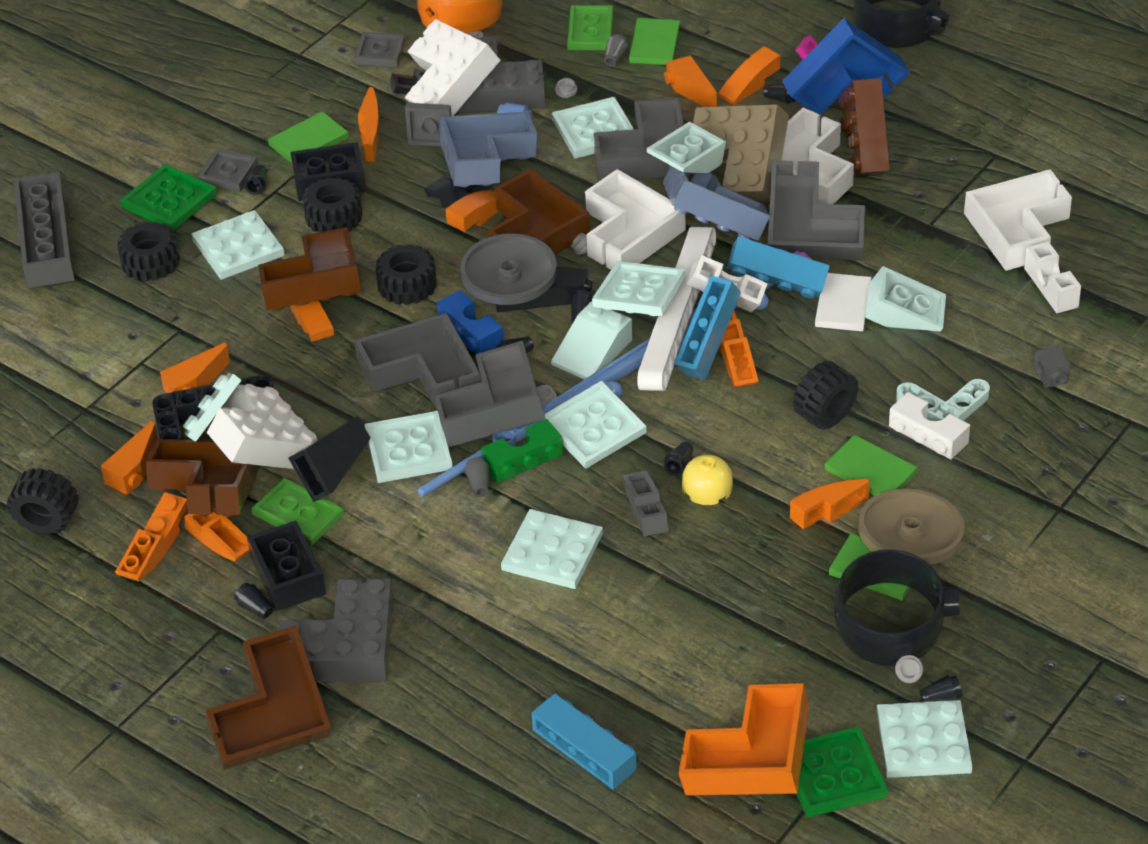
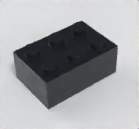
[290,142,366,201]
[247,521,326,611]

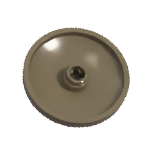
[858,489,965,565]

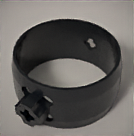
[853,0,949,48]
[834,549,960,666]

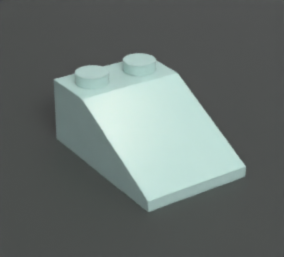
[647,122,726,173]
[865,266,946,331]
[551,301,632,380]

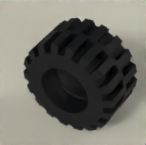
[302,177,363,232]
[117,222,180,282]
[375,244,437,305]
[793,360,859,430]
[6,468,79,535]

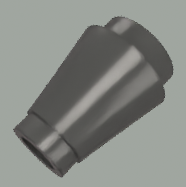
[604,34,628,67]
[465,457,490,497]

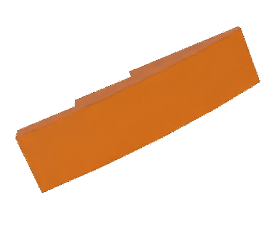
[358,87,380,162]
[290,300,334,342]
[719,310,759,388]

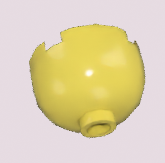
[682,455,733,505]

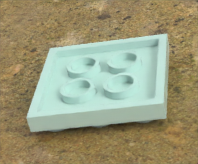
[552,97,633,159]
[192,210,285,280]
[592,261,686,316]
[183,373,241,442]
[541,381,647,469]
[364,411,452,483]
[501,509,603,589]
[877,700,972,778]

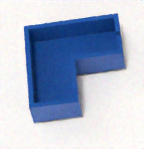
[782,18,910,115]

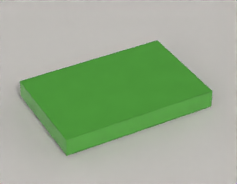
[567,5,613,50]
[629,18,680,65]
[268,111,349,164]
[825,435,918,496]
[252,477,344,546]
[829,534,910,601]

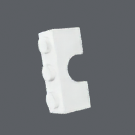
[1024,241,1081,313]
[686,255,768,312]
[889,392,970,459]

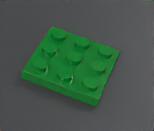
[120,164,218,231]
[796,726,888,818]

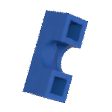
[436,290,504,354]

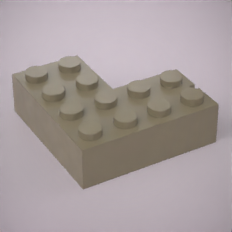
[693,104,789,202]

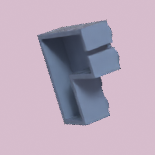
[439,111,537,187]
[663,165,770,241]

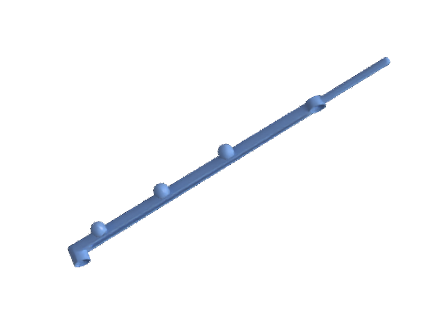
[418,249,785,497]

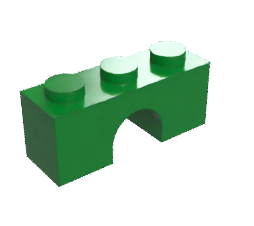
[481,419,563,484]

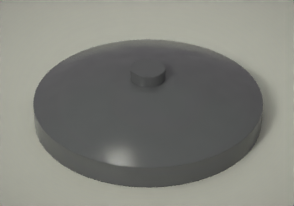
[460,234,557,305]

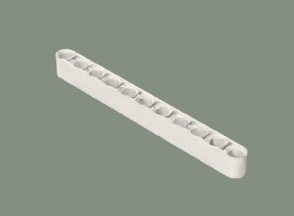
[638,227,716,391]

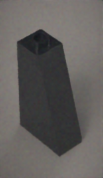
[496,267,592,312]
[288,416,370,502]

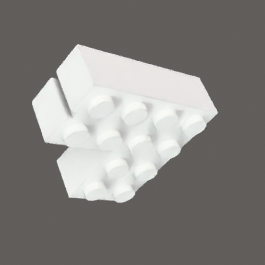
[405,19,500,116]
[782,108,854,204]
[585,169,685,270]
[964,169,1072,271]
[207,384,317,469]

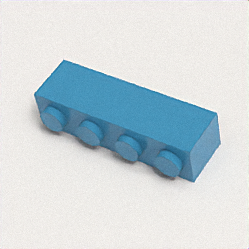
[726,236,830,298]
[674,275,741,380]
[532,694,637,790]

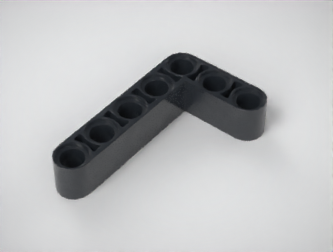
[152,375,274,440]

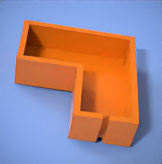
[678,683,810,795]

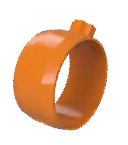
[417,0,503,33]

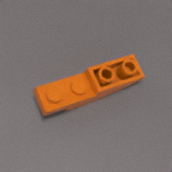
[115,492,188,581]

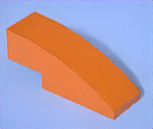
[718,46,780,105]
[446,190,498,232]
[790,479,870,530]
[185,512,249,562]

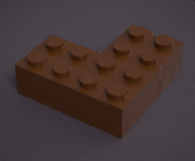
[838,78,890,177]
[487,168,590,254]
[258,227,361,310]
[146,439,259,517]
[206,625,331,770]

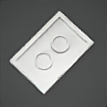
[815,273,871,331]

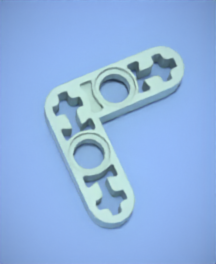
[896,379,990,421]

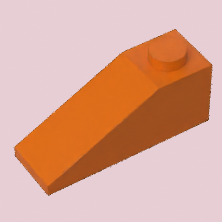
[664,55,717,107]
[160,342,230,393]
[101,421,158,495]

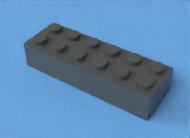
[14,172,75,288]

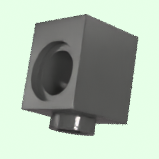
[1033,345,1071,388]

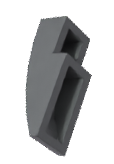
[622,470,669,536]

